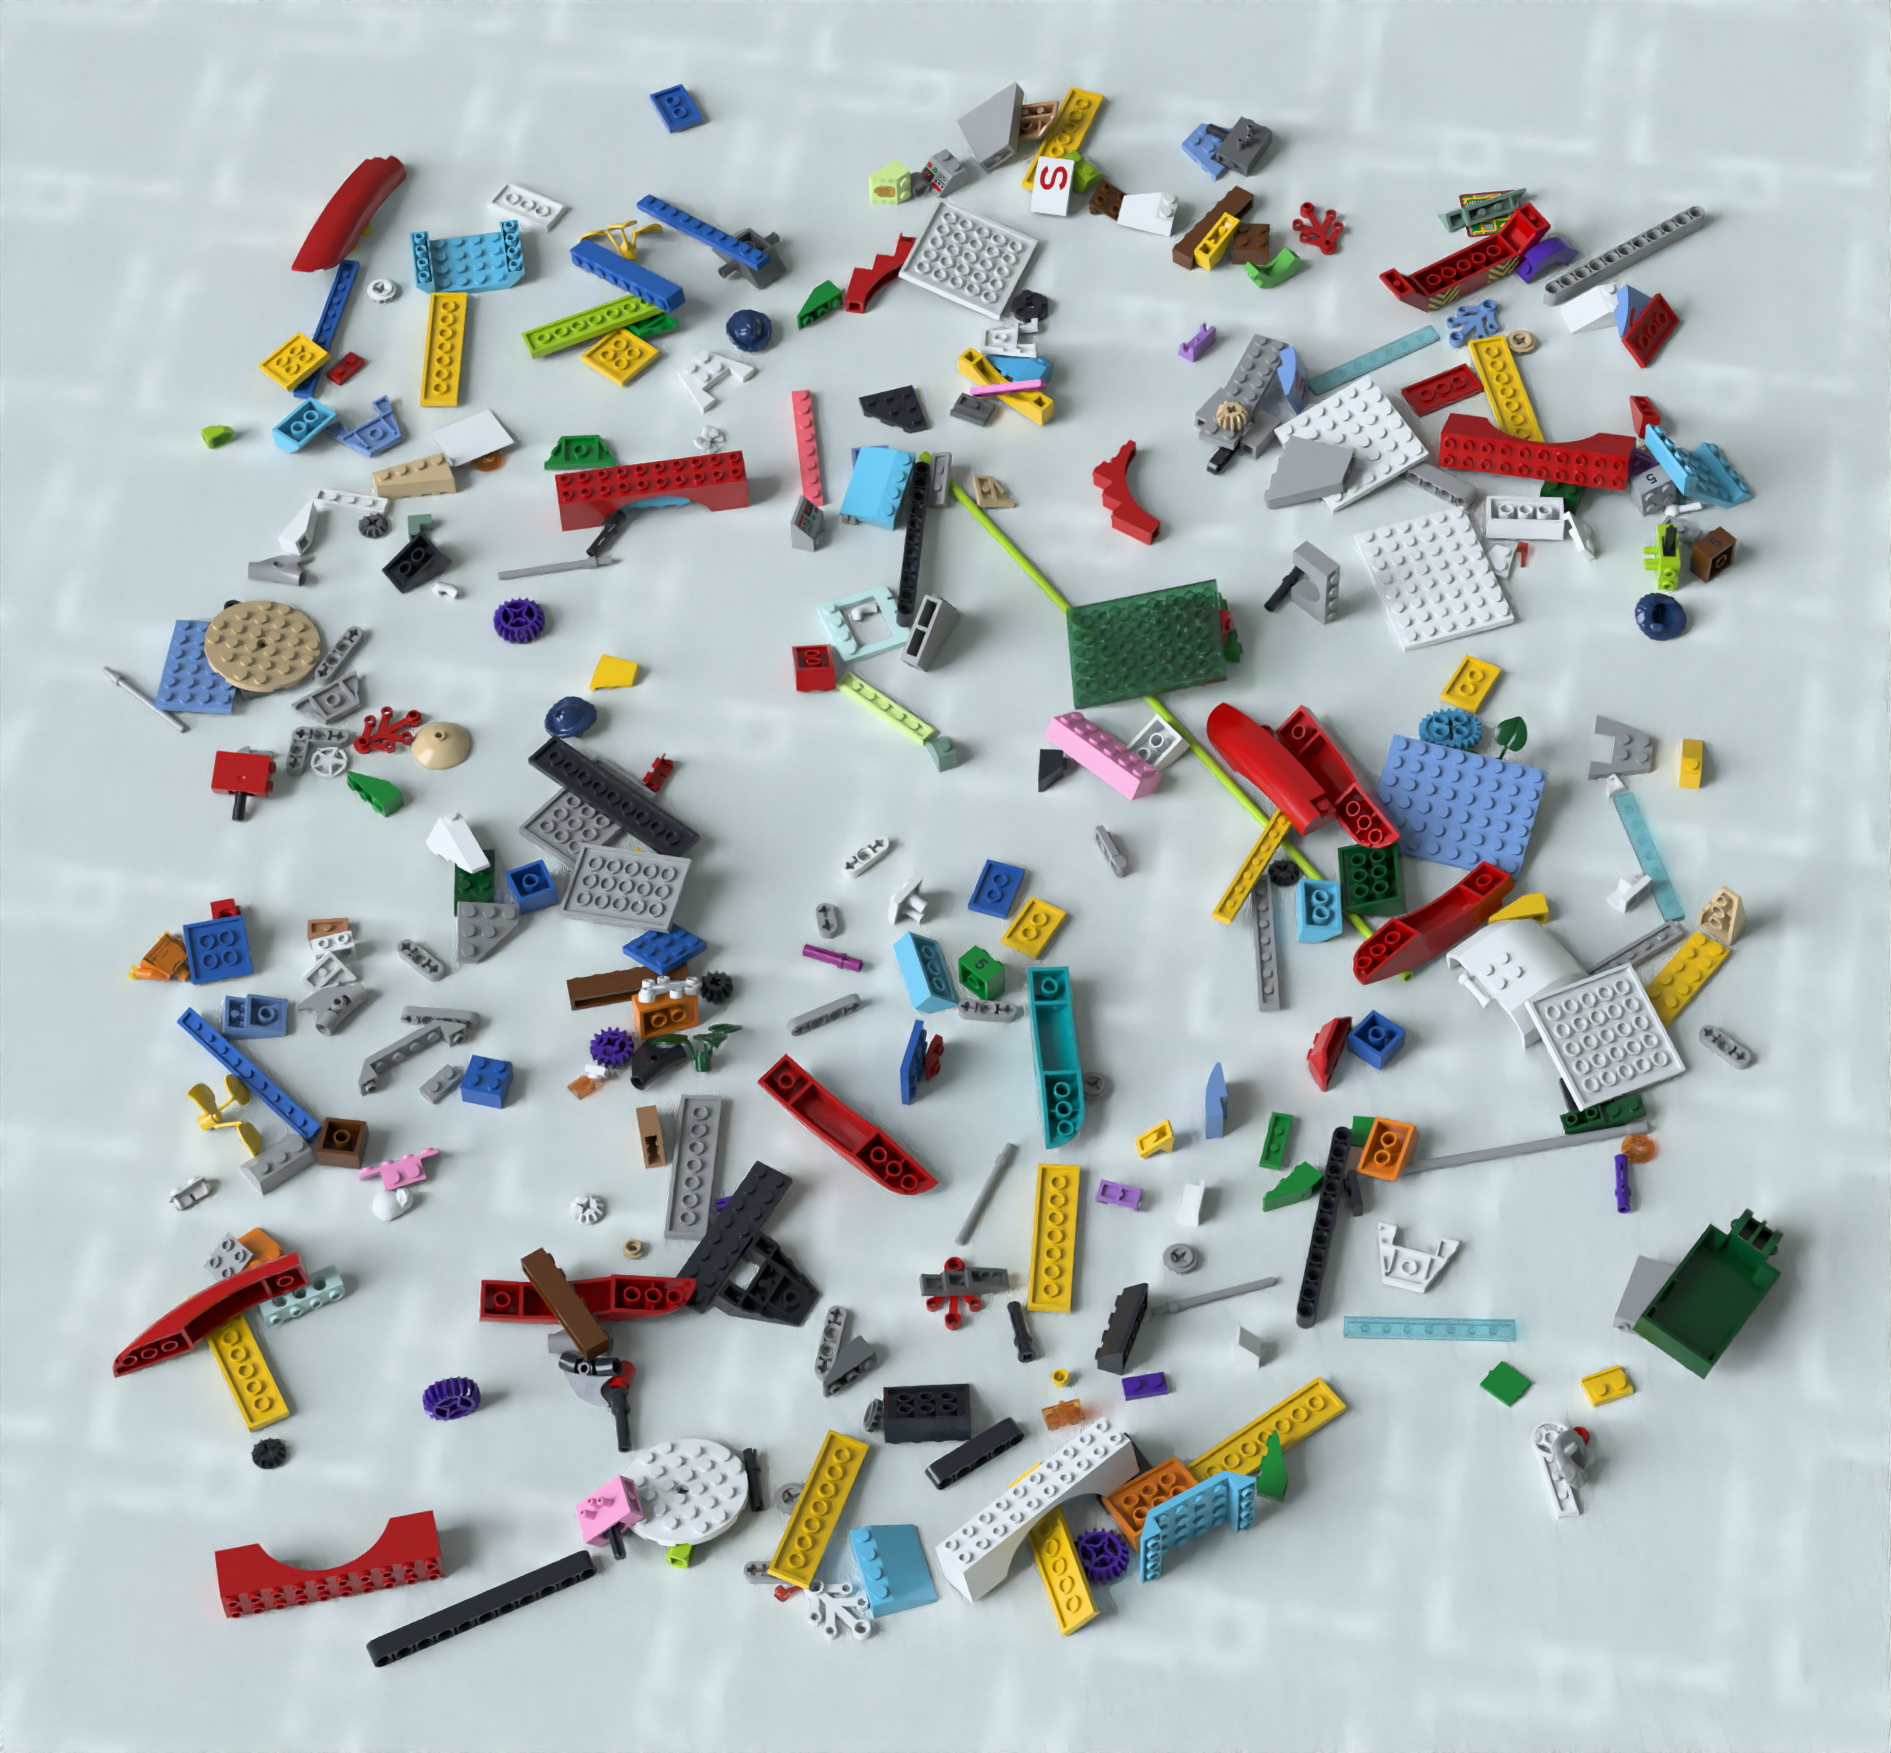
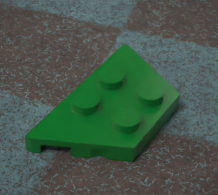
[624,312,679,339]
[544,435,616,470]

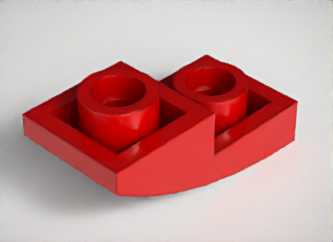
[925,1034,945,1081]

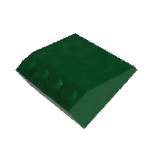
[1337,841,1407,917]

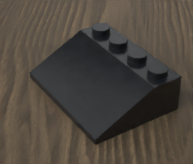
[883,1383,971,1444]

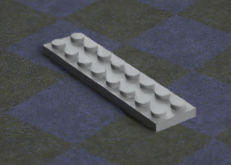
[1199,334,1290,450]
[664,1094,723,1240]

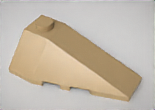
[1697,885,1746,946]

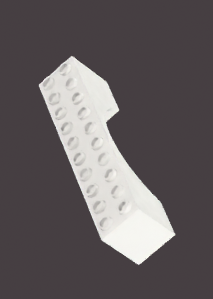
[935,1417,1140,1603]

